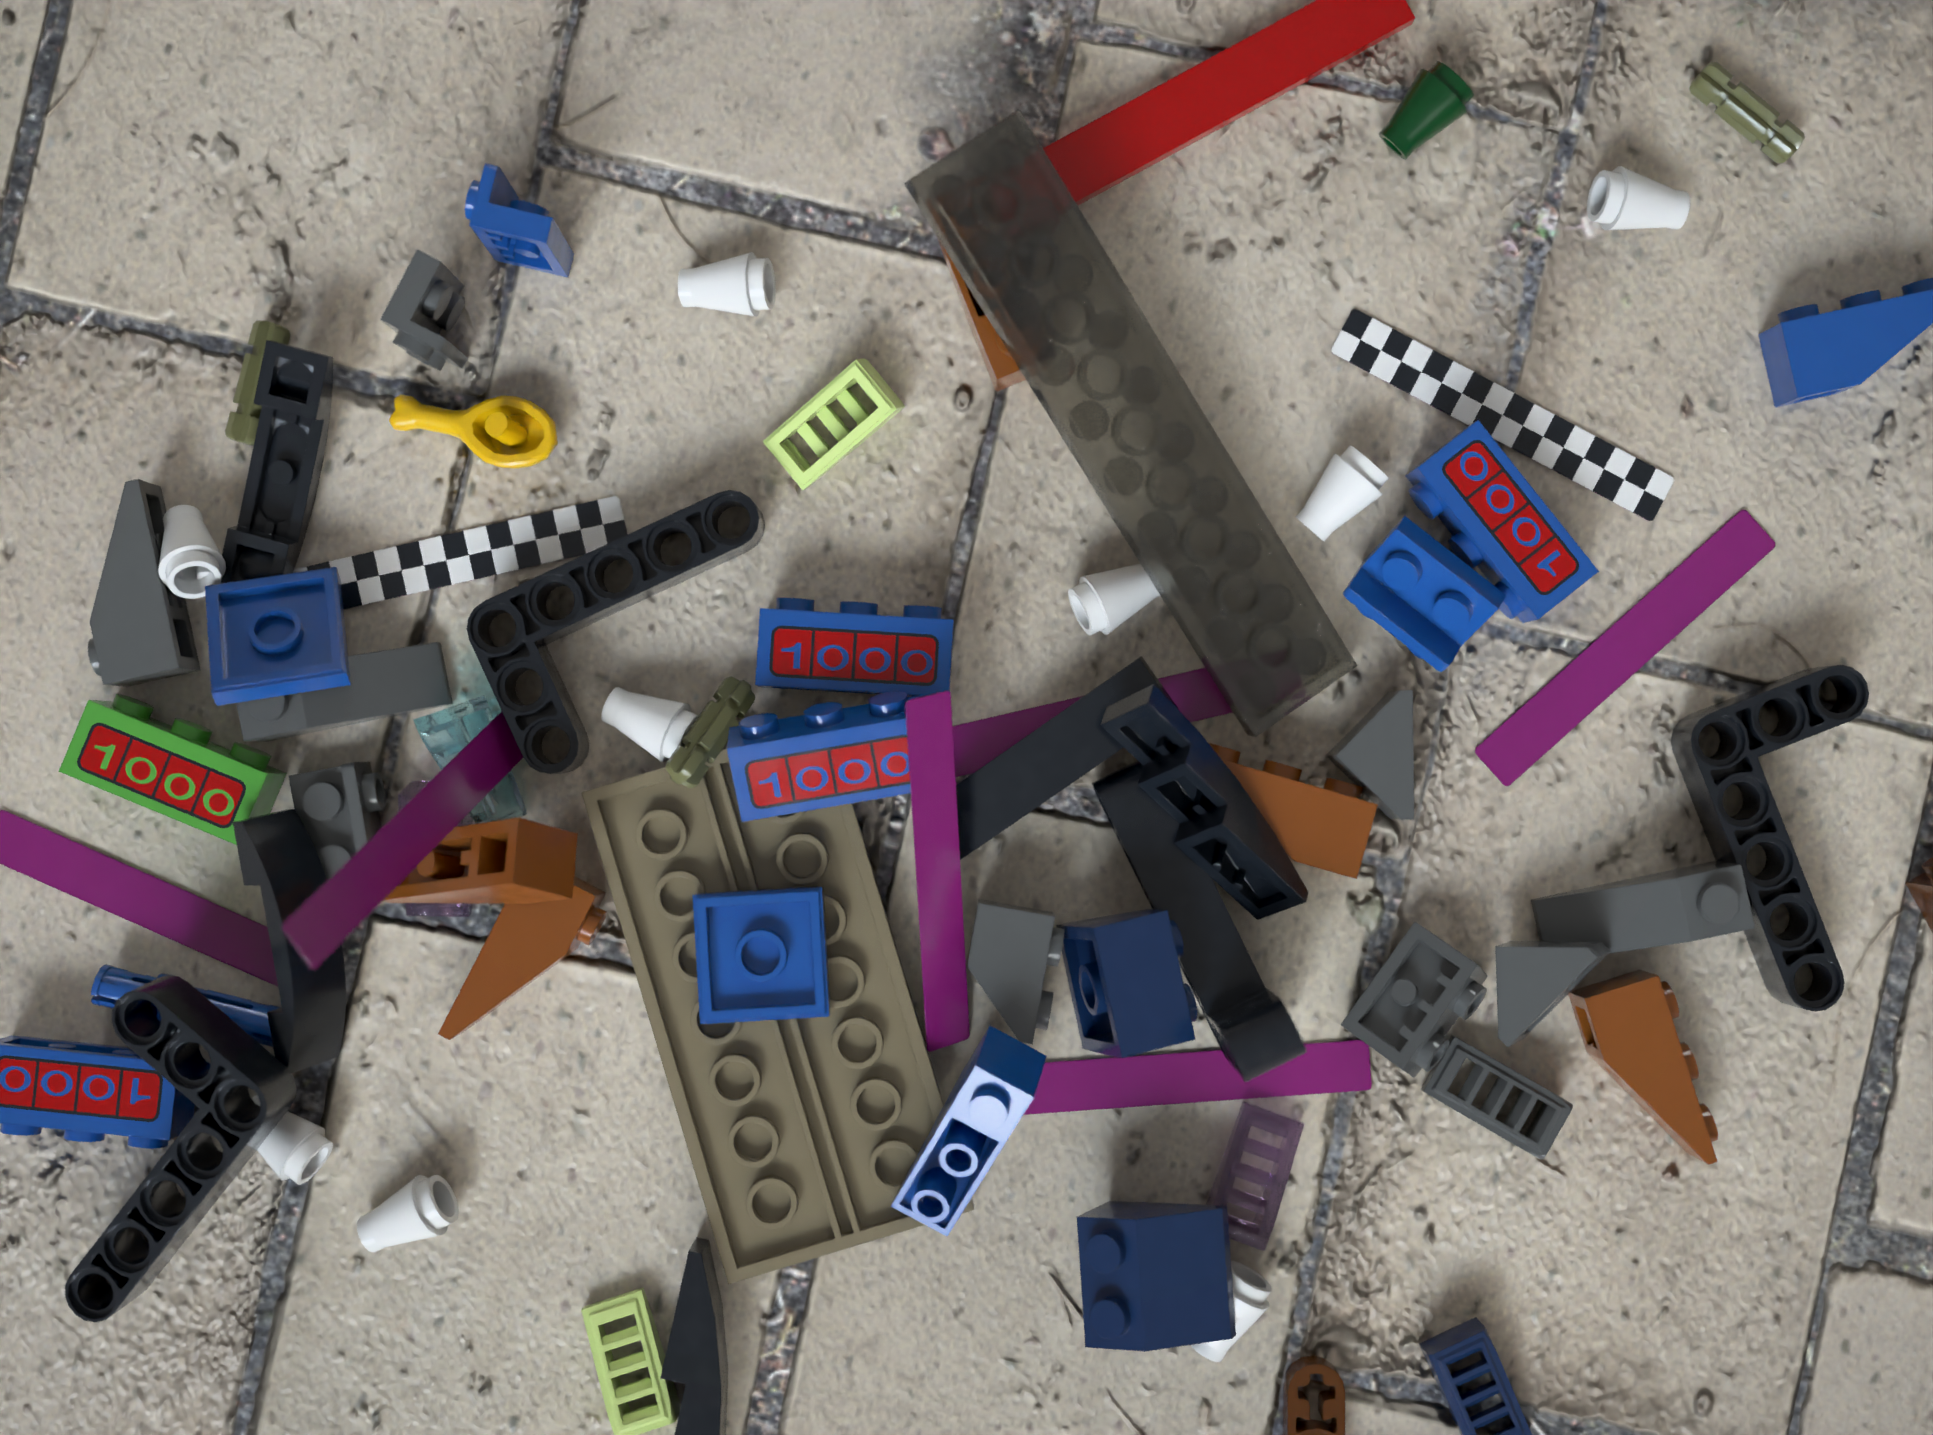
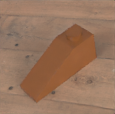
[383,817,578,904]
[438,876,607,1040]

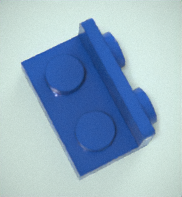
[465,163,574,278]
[1343,516,1506,672]

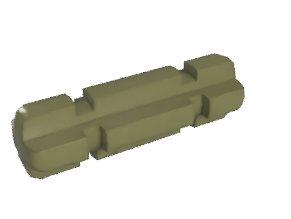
[1689,61,1805,164]
[225,320,291,446]
[665,676,755,788]

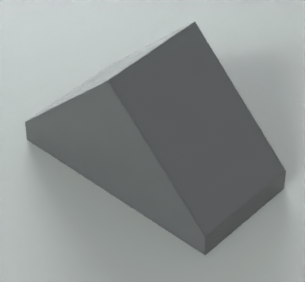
[1326,690,1414,820]
[1495,941,1611,1047]

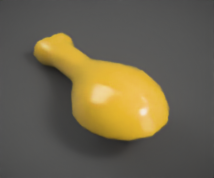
[389,394,558,469]

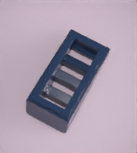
[1419,1317,1532,1435]

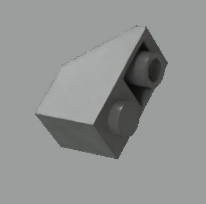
[967,899,1064,1044]

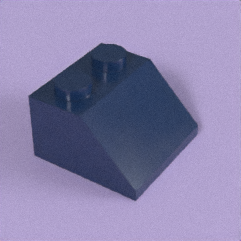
[1056,909,1198,1058]
[1077,1201,1236,1352]

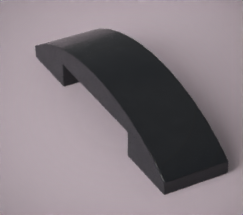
[220,340,333,584]
[233,809,346,1073]

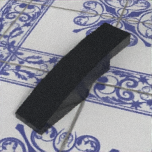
[956,656,1178,860]
[1101,684,1309,920]
[661,1237,728,1435]

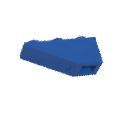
[1758,278,1933,408]
[891,1026,1047,1237]

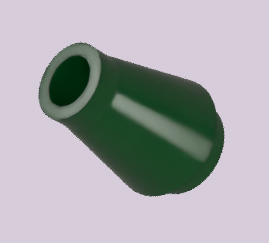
[1379,61,1474,160]

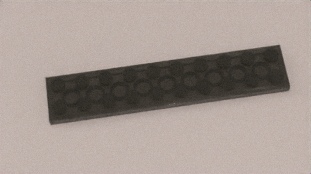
[904,110,1358,737]

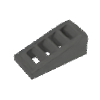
[1421,1035,1573,1160]

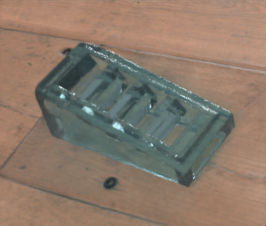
[413,695,527,824]

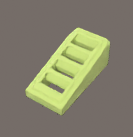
[762,358,905,490]
[581,1287,681,1435]

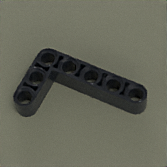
[467,490,765,774]
[1671,665,1869,1012]
[1092,761,1306,1082]
[65,975,296,1322]

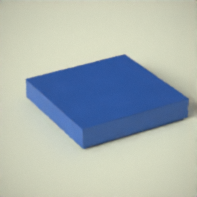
[205,567,351,706]
[693,886,831,1024]

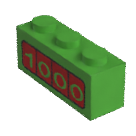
[58,694,287,845]

